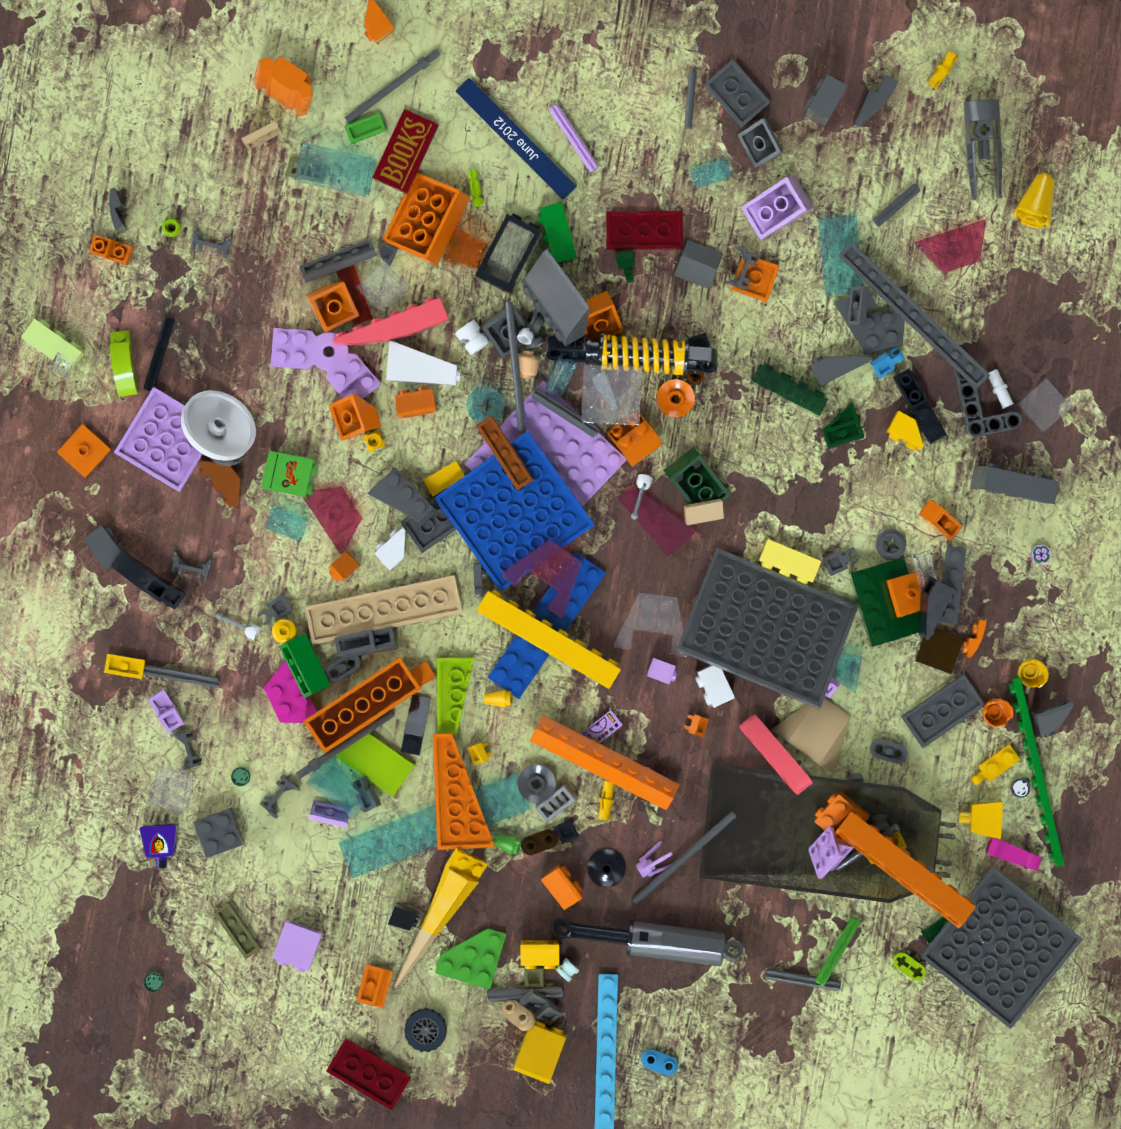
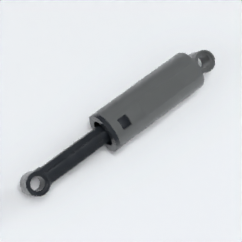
[551,918,744,966]

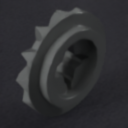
[875,529,906,560]

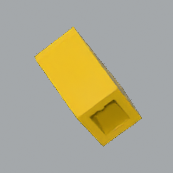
[886,411,924,451]

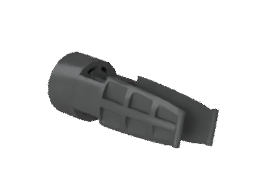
[964,99,1003,200]

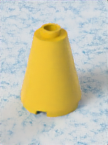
[1013,173,1055,229]

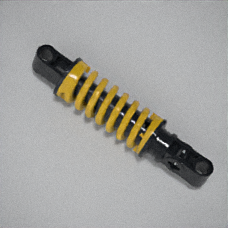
[546,333,718,376]

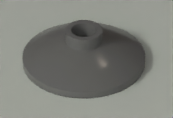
[517,765,556,803]

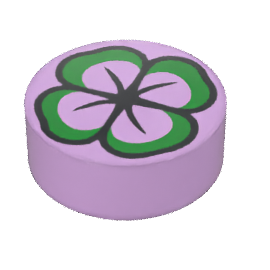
[1031,545,1051,564]

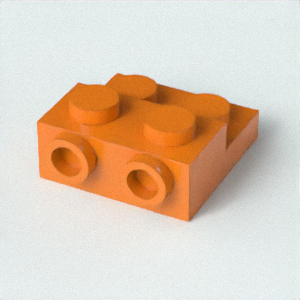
[814,790,870,839]

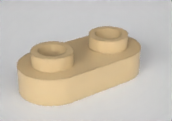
[502,1000,535,1031]

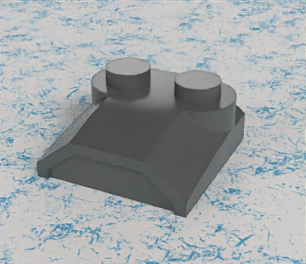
[481,306,534,358]

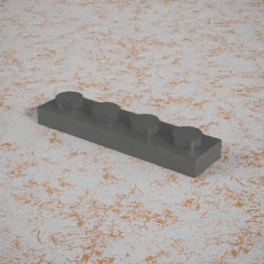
[300,239,377,283]
[939,546,966,624]

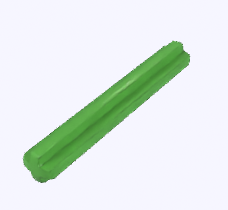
[815,917,861,986]

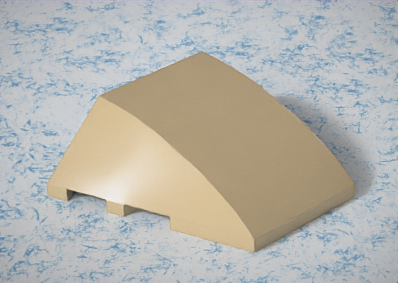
[771,698,851,774]

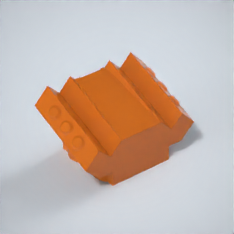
[254,56,313,117]

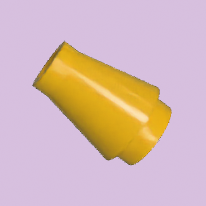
[484,689,513,708]

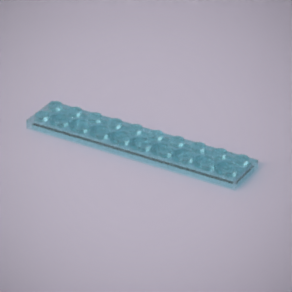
[339,773,531,878]

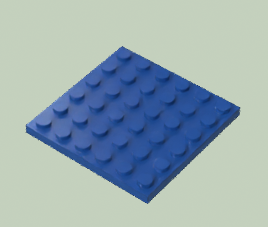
[434,431,595,592]

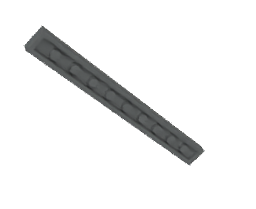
[838,242,990,389]

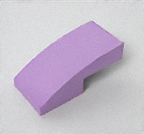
[148,689,184,733]

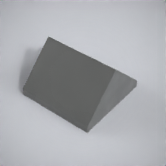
[738,118,783,168]
[674,240,723,289]

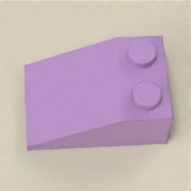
[741,175,814,240]

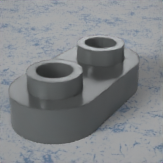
[325,656,361,682]
[870,739,908,764]

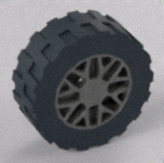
[404,1008,447,1052]

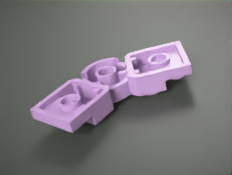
[270,328,381,399]

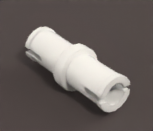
[988,369,1014,409]

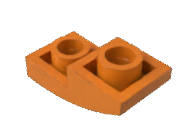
[89,234,134,265]
[962,620,987,658]

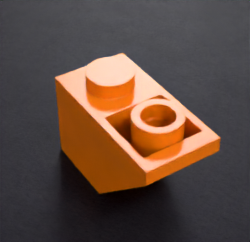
[328,552,360,581]

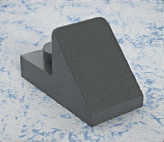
[847,286,878,326]

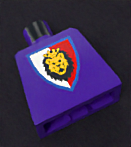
[139,824,178,868]

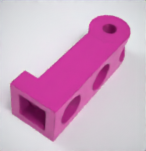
[985,837,1042,871]

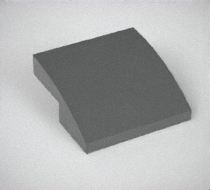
[109,187,127,233]

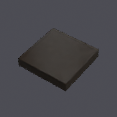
[915,628,964,674]

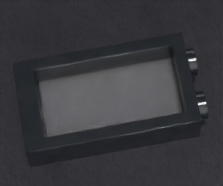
[475,213,541,295]

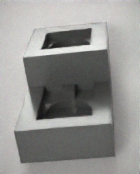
[520,988,562,1026]

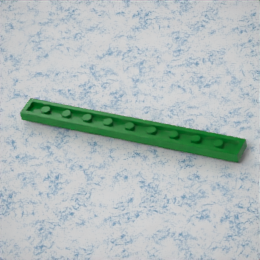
[1008,677,1064,867]

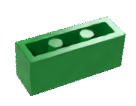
[537,202,577,265]
[279,634,330,698]

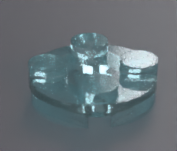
[466,386,505,424]

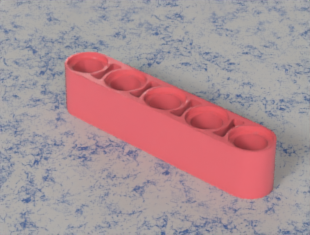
[739,714,813,795]

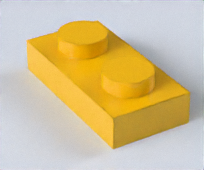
[104,654,146,679]

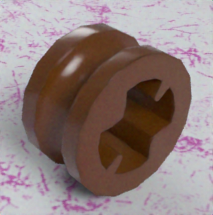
[686,371,704,385]

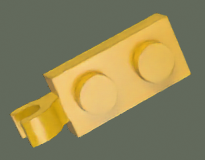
[970,744,1020,785]

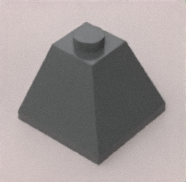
[1030,700,1074,738]

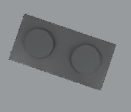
[83,526,126,570]

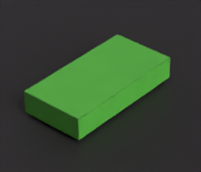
[344,112,387,145]

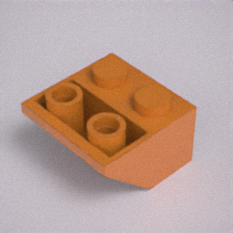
[606,410,663,467]
[541,864,583,910]

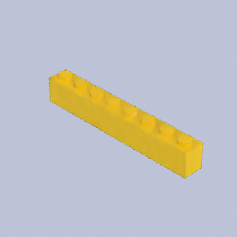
[476,590,621,689]

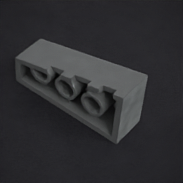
[970,463,1059,504]

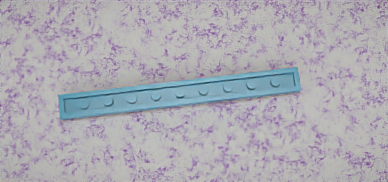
[595,973,618,1129]

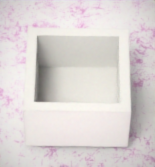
[695,665,735,708]

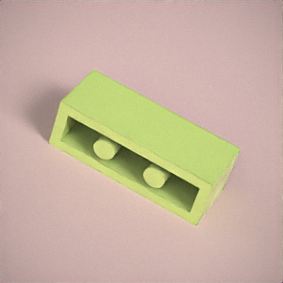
[21,319,84,372]

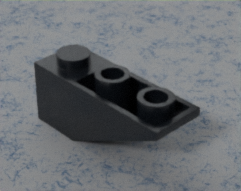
[919,576,955,641]

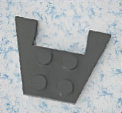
[834,285,908,354]

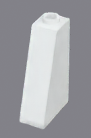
[386,341,461,386]

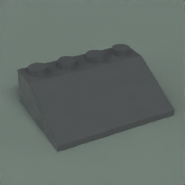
[523,250,590,346]

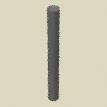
[836,823,901,872]

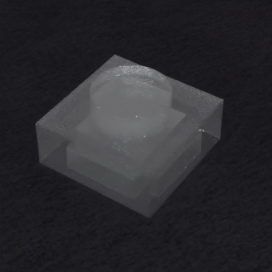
[48,352,75,378]

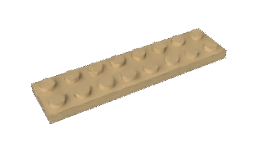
[304,575,463,644]

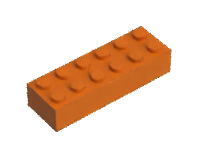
[303,657,421,754]

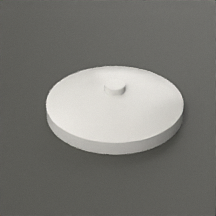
[181,390,256,461]

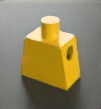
[958,801,1003,839]

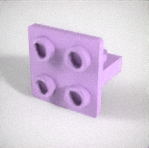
[809,826,853,879]

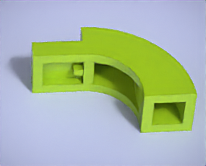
[110,330,138,397]

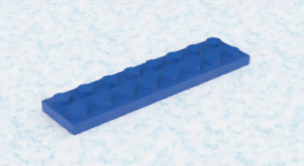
[487,551,606,699]

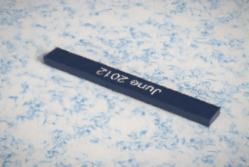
[455,78,577,200]

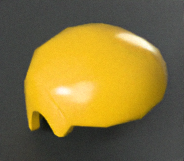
[1018,659,1049,688]

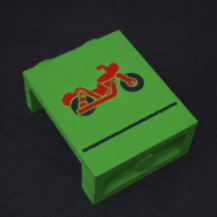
[261,451,319,499]

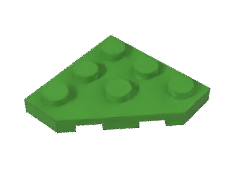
[435,928,506,989]

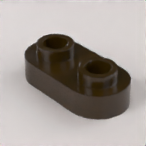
[521,829,558,855]

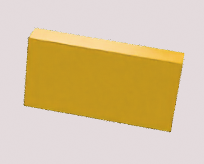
[423,461,465,496]

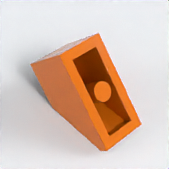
[364,0,395,44]
[918,500,963,541]

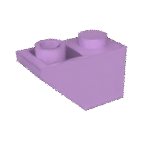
[646,658,678,684]

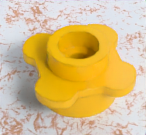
[363,430,385,452]

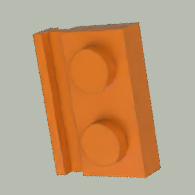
[356,963,393,1008]

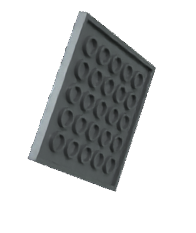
[920,866,1083,1029]

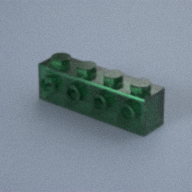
[750,363,828,417]

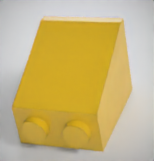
[513,1020,566,1084]

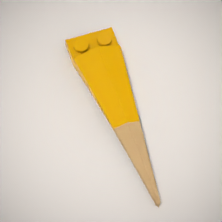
[393,848,488,988]

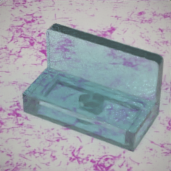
[265,506,309,542]

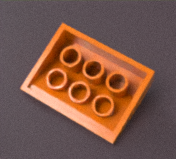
[382,173,470,266]

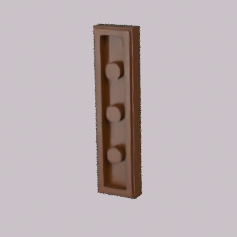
[476,415,533,491]

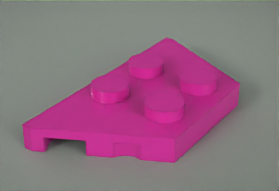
[264,660,318,723]

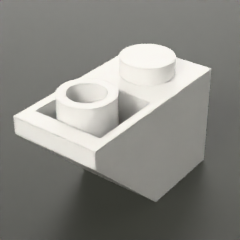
[374,528,406,571]

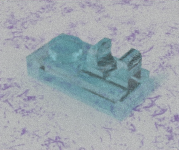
[689,159,732,189]
[545,359,577,396]

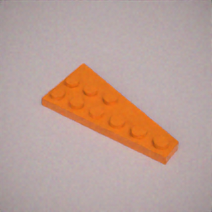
[433,733,495,850]

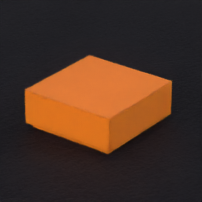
[410,661,436,687]

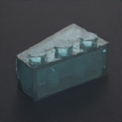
[306,757,366,819]

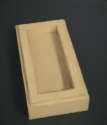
[684,499,724,525]

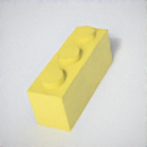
[758,539,821,585]

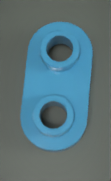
[641,1049,678,1076]

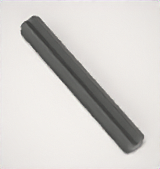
[532,389,600,438]
[144,665,220,688]
[765,969,841,991]
[487,986,563,1001]

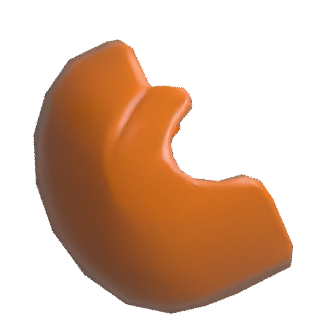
[982,698,1013,728]

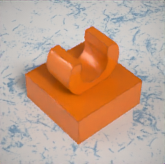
[684,714,709,737]

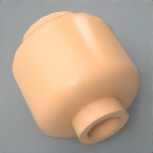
[518,350,540,379]

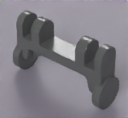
[191,227,232,258]
[726,247,759,290]
[171,551,213,581]
[170,730,201,772]
[260,775,301,819]

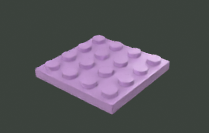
[114,387,203,492]

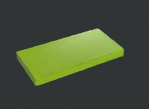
[335,728,415,797]

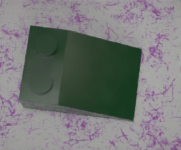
[663,447,731,504]

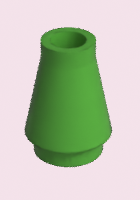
[493,834,522,855]

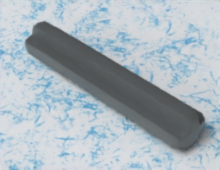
[873,183,920,227]

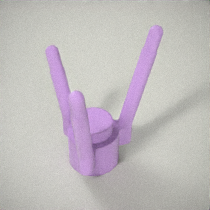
[636,841,685,878]

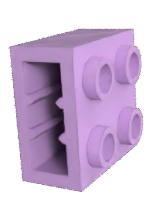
[273,920,323,972]

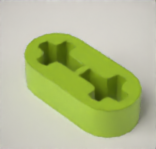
[892,952,926,981]

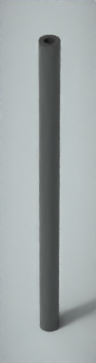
[505,302,526,437]
[632,811,737,905]

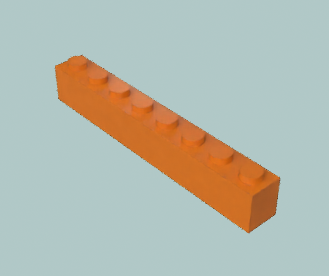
[529,715,680,810]
[835,812,976,928]

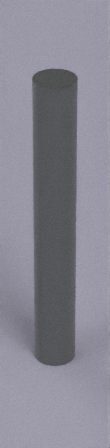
[684,70,697,129]

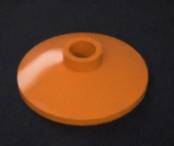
[656,379,695,418]

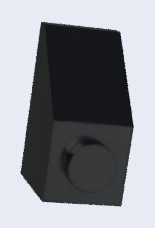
[388,903,420,931]

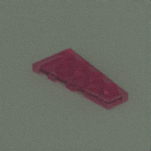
[617,486,696,556]

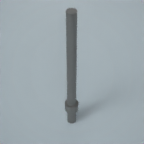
[344,49,441,123]
[296,710,394,779]

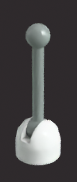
[517,310,539,345]
[631,474,653,520]
[216,612,261,641]

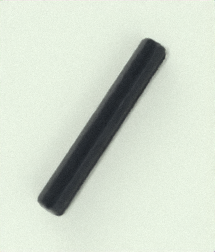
[143,318,175,392]

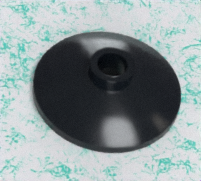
[587,849,626,887]

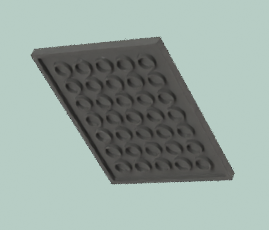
[676,548,858,709]

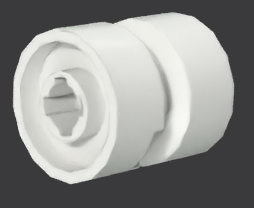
[455,319,491,356]

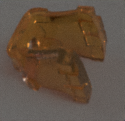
[444,228,488,270]

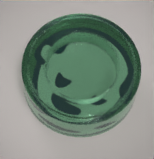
[231,767,251,786]
[144,972,164,992]

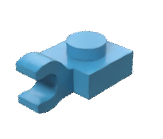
[870,347,905,379]

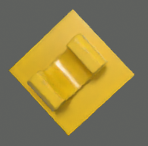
[467,742,493,765]

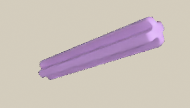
[550,104,598,172]

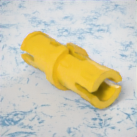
[927,51,959,90]
[597,781,615,821]

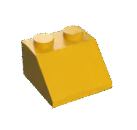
[520,940,559,969]

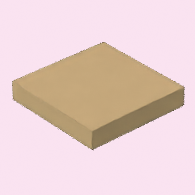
[241,121,282,150]

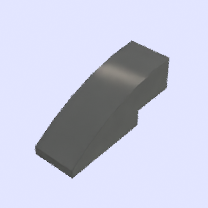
[853,75,899,128]
[335,627,398,657]

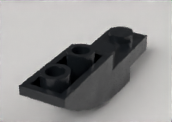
[893,368,947,446]
[111,550,186,610]

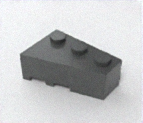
[367,467,437,525]

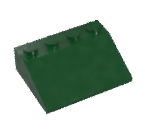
[848,557,920,647]

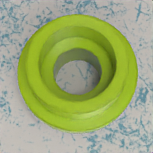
[162,218,181,237]

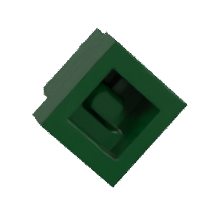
[615,250,635,284]

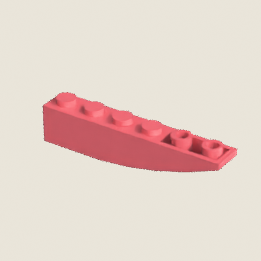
[332,297,448,345]

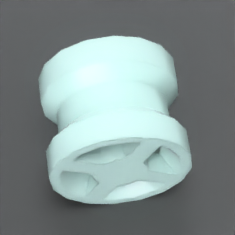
[555,958,580,982]

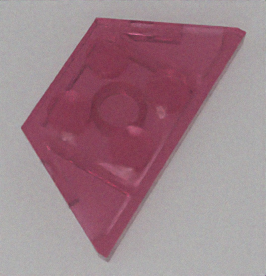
[914,220,986,274]
[303,487,363,554]

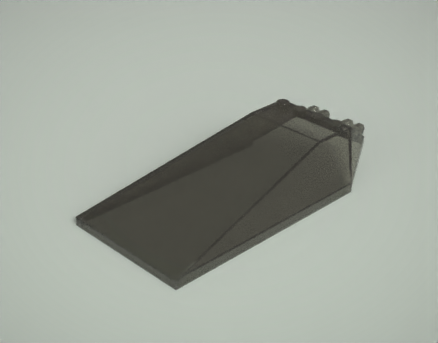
[699,763,956,903]

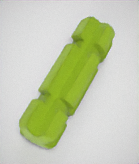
[467,169,483,207]

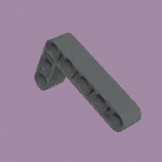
[952,345,1022,438]

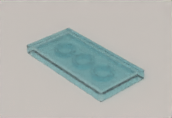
[294,143,376,197]
[818,216,863,296]

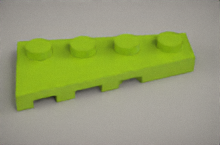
[436,657,475,735]

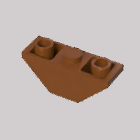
[198,461,242,509]

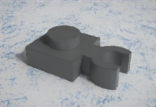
[822,548,859,576]
[473,564,486,597]
[257,594,293,625]
[353,776,382,813]

